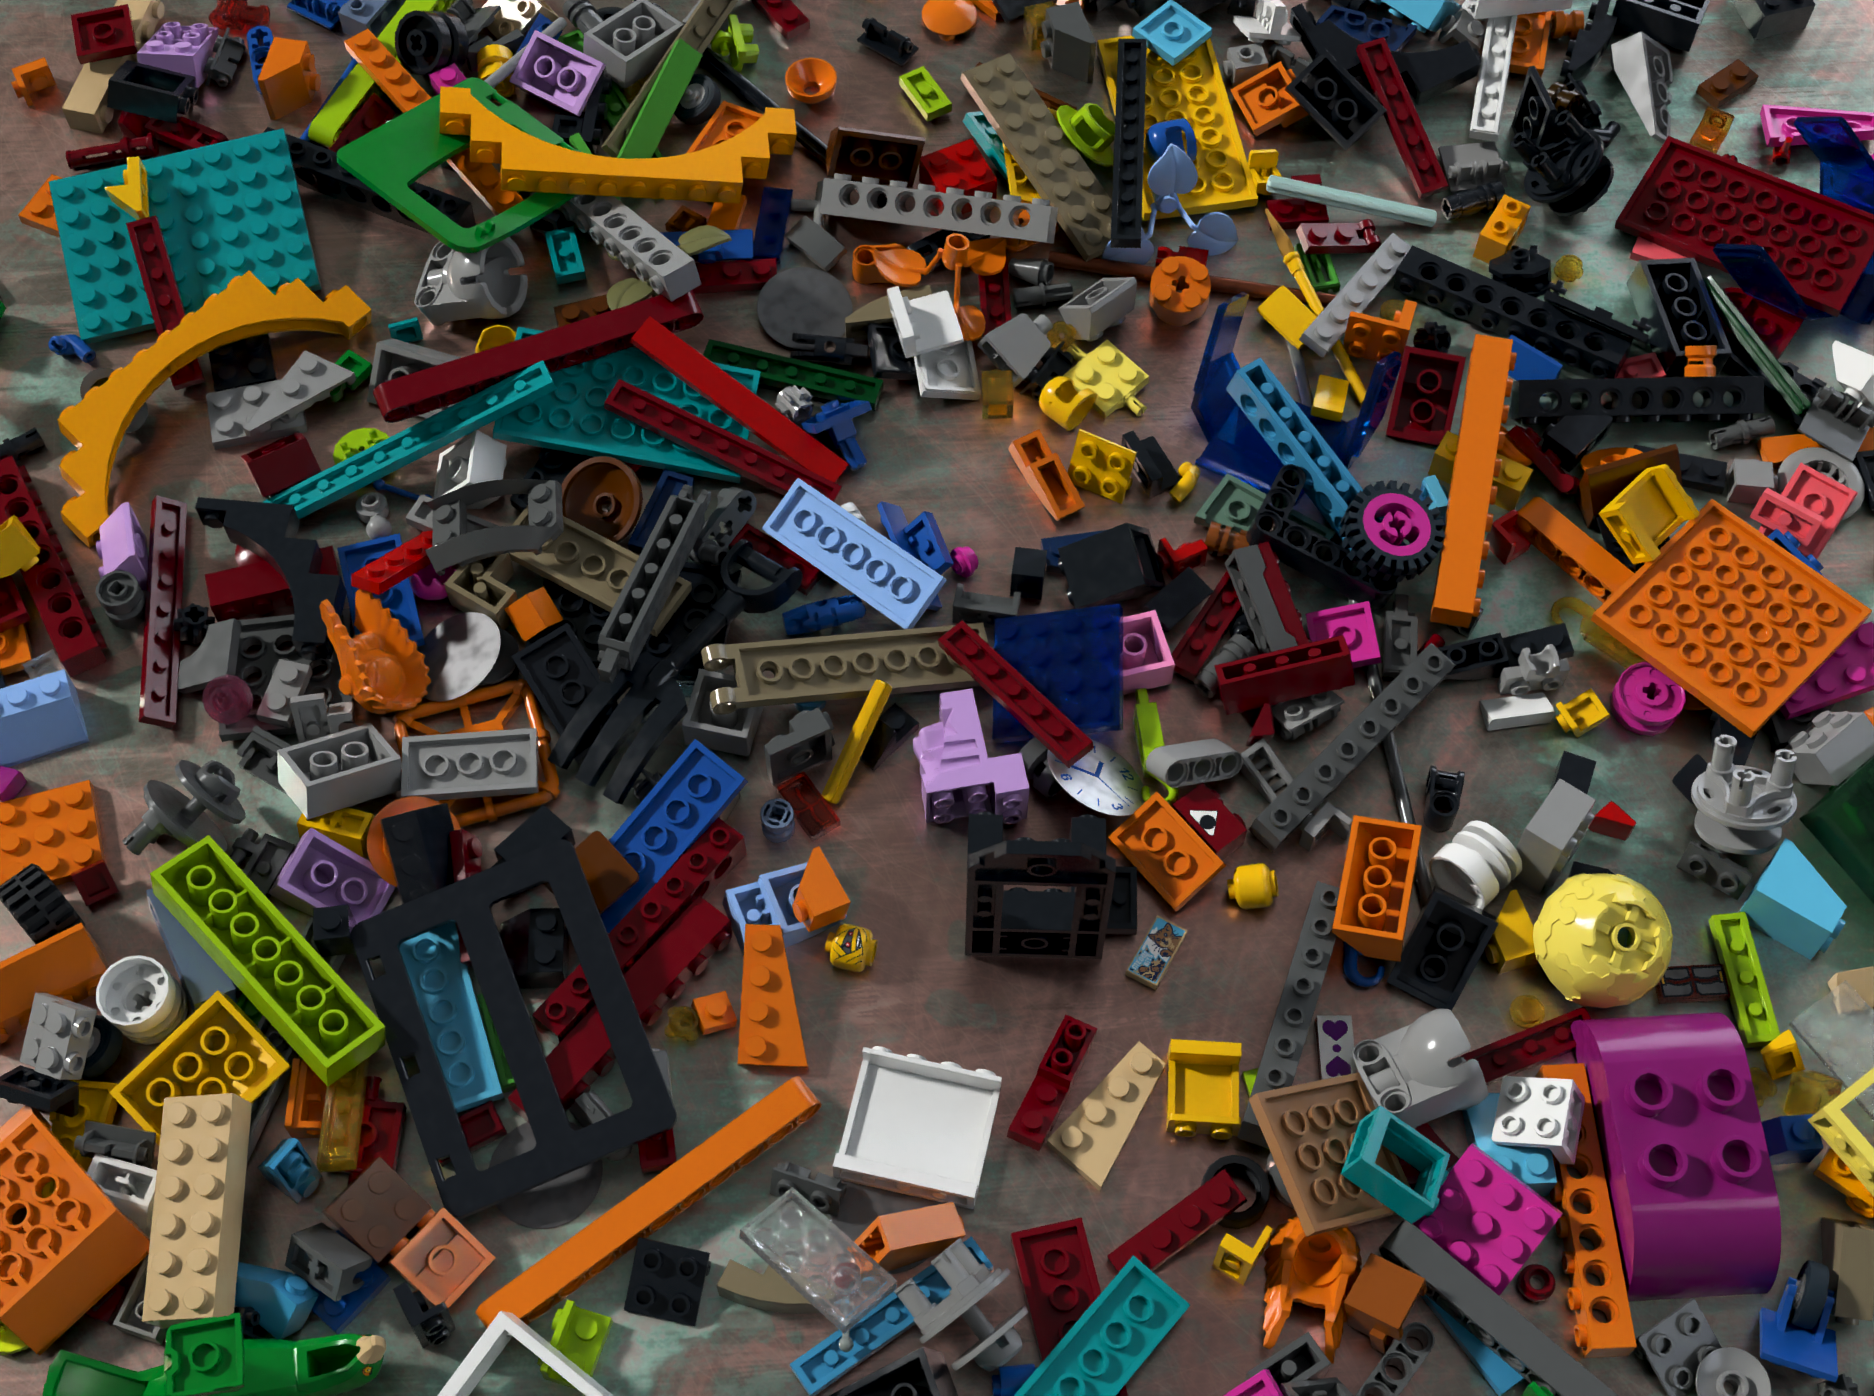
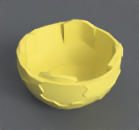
[1533,873,1673,1008]

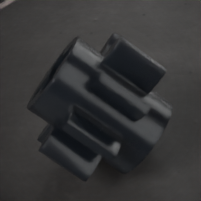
[1413,322,1451,353]
[173,603,215,645]

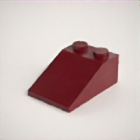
[1386,346,1466,446]

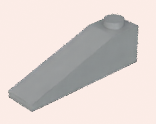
[1610,31,1673,144]

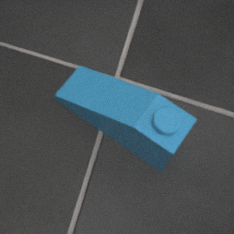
[235,1262,319,1339]

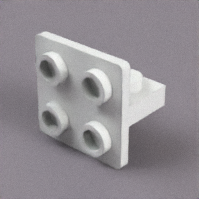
[1232,0,1301,45]

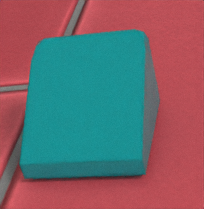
[388,317,423,343]

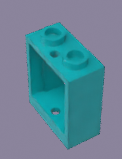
[1341,1105,1450,1224]

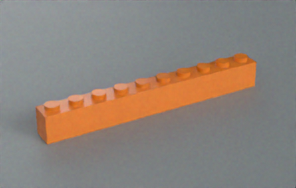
[1430,334,1517,628]

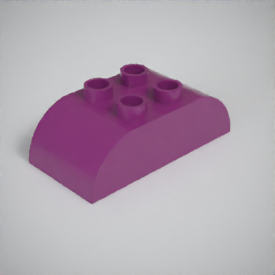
[1570,1012,1781,1302]

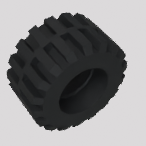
[0,863,85,944]

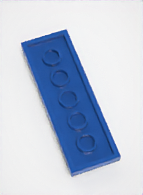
[601,739,748,933]

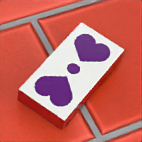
[1315,1015,1356,1080]

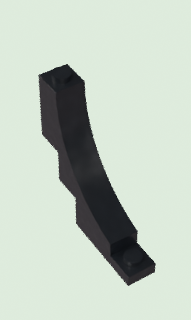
[1290,3,1482,106]
[195,497,347,661]

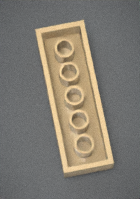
[142,1093,252,1329]

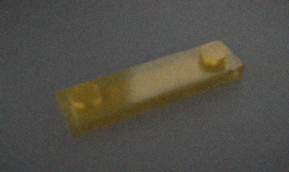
[316,1057,369,1173]

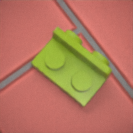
[537,1299,613,1390]

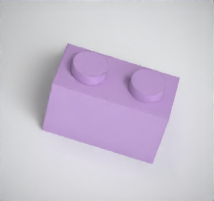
[96,502,148,591]

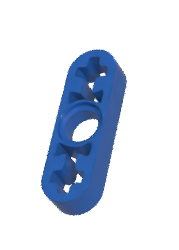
[247,26,274,95]

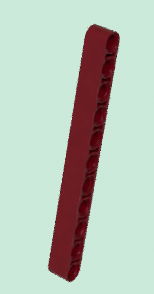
[373,290,704,423]

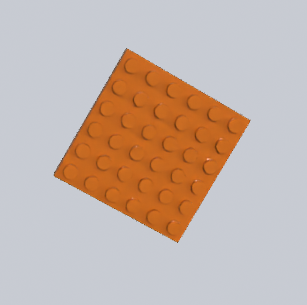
[1591,499,1872,738]

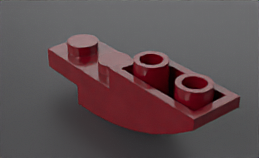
[1007,1015,1098,1151]

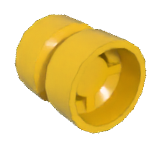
[477,44,515,98]

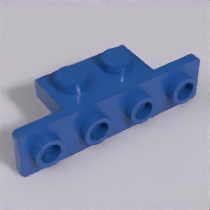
[660,229,754,264]
[877,501,954,611]

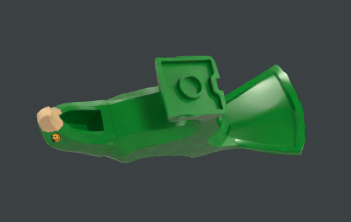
[43,1313,386,1396]

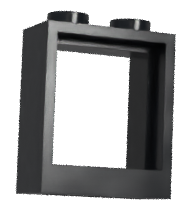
[107,60,199,124]

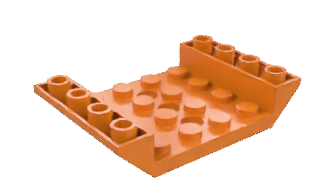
[0,1105,150,1356]

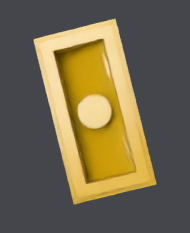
[1256,285,1317,349]

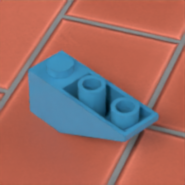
[258,1138,322,1204]

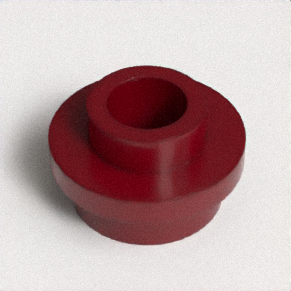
[1518,1264,1556,1302]

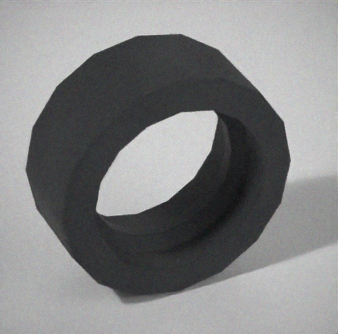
[1201,1155,1271,1229]

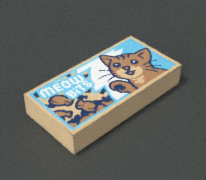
[1125,915,1188,990]

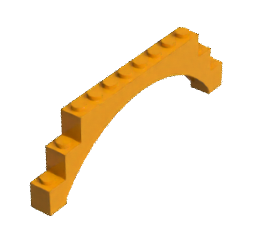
[440,86,797,203]
[57,270,372,549]

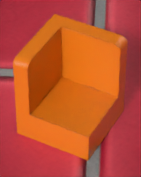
[505,586,563,641]

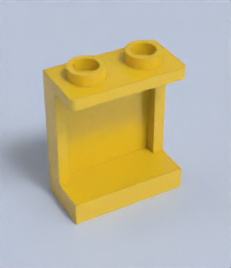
[1598,464,1700,564]
[1166,1039,1242,1140]

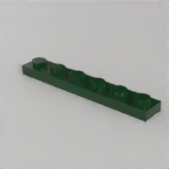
[703,339,884,411]

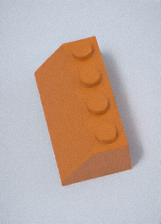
[1332,815,1422,962]
[0,922,109,1044]

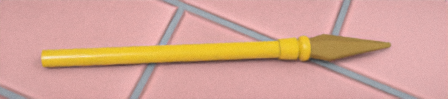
[1265,208,1371,406]

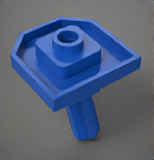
[801,400,872,470]

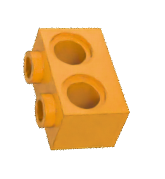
[1473,194,1531,264]

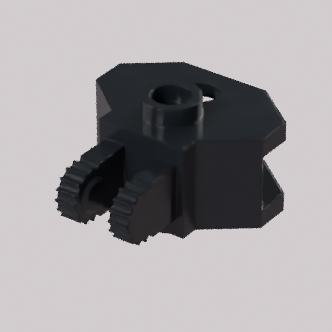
[1488,245,1551,298]

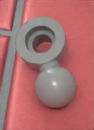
[355,492,392,539]

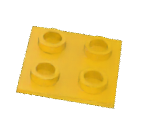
[1067,429,1137,504]

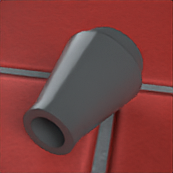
[1008,258,1054,286]

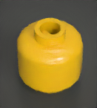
[1227,863,1279,910]

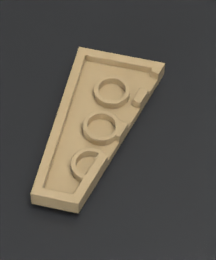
[1046,1041,1166,1191]

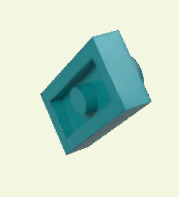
[544,226,587,285]

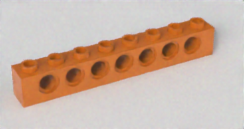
[1535,1063,1637,1359]

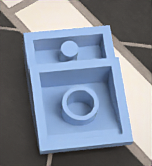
[722,862,847,956]

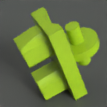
[710,14,759,72]

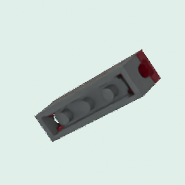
[1225,541,1312,654]

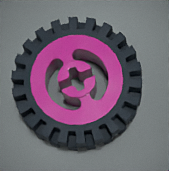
[1340,480,1445,582]

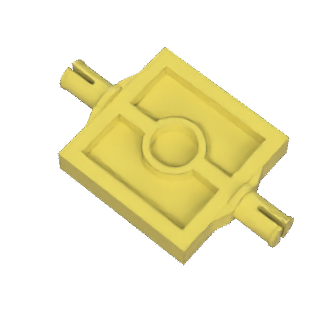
[1063,339,1149,419]

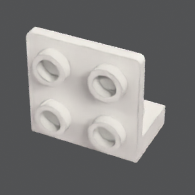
[887,286,964,358]
[1491,1076,1585,1165]

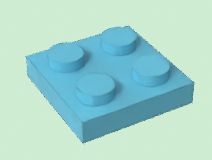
[1132,0,1213,66]

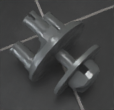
[122,760,246,855]

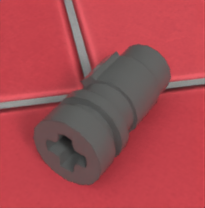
[562,0,603,35]
[1194,633,1258,698]

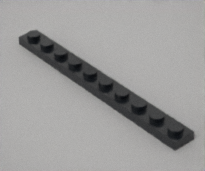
[1110,39,1147,248]

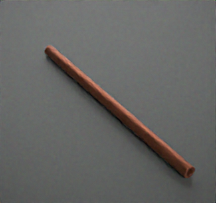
[1048,251,1336,308]

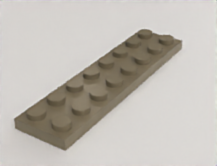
[960,53,1112,262]

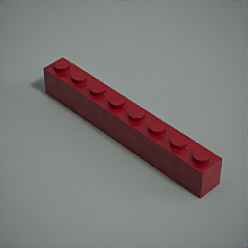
[508,895,732,1124]

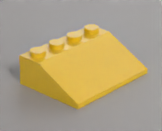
[109,990,291,1145]

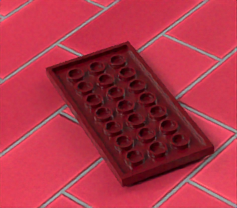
[1615,136,1874,317]

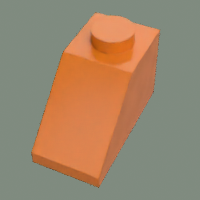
[792,846,851,932]

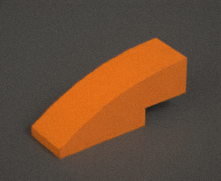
[1008,429,1085,521]

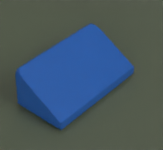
[1508,335,1563,396]

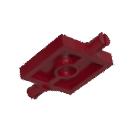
[320,1076,407,1186]

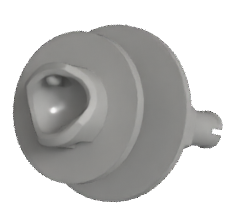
[1691,734,1797,855]
[894,1237,1029,1372]

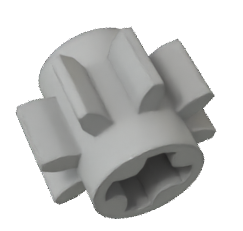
[775,385,814,424]

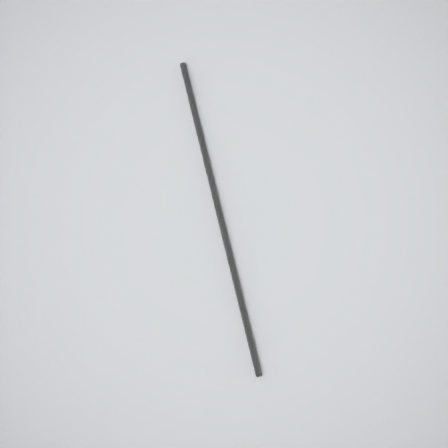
[1286,340,1432,909]

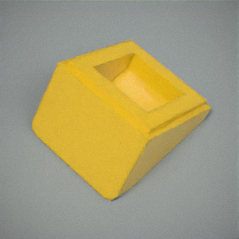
[1760,1029,1805,1080]

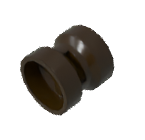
[1547,81,1584,117]

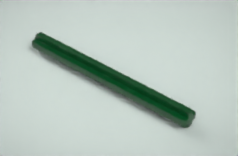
[1703,276,1812,416]

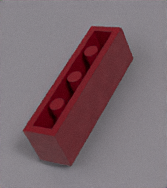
[205,545,343,622]
[1214,635,1355,715]

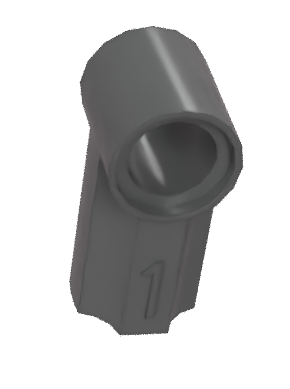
[569,1090,633,1161]

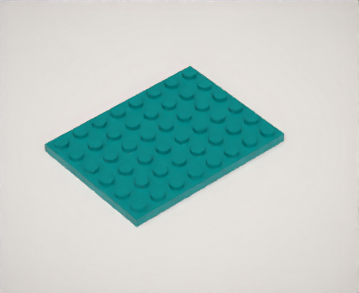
[49,128,322,344]

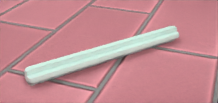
[1266,175,1437,227]

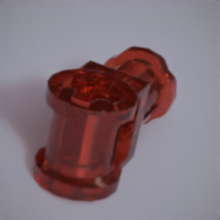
[208,0,270,31]

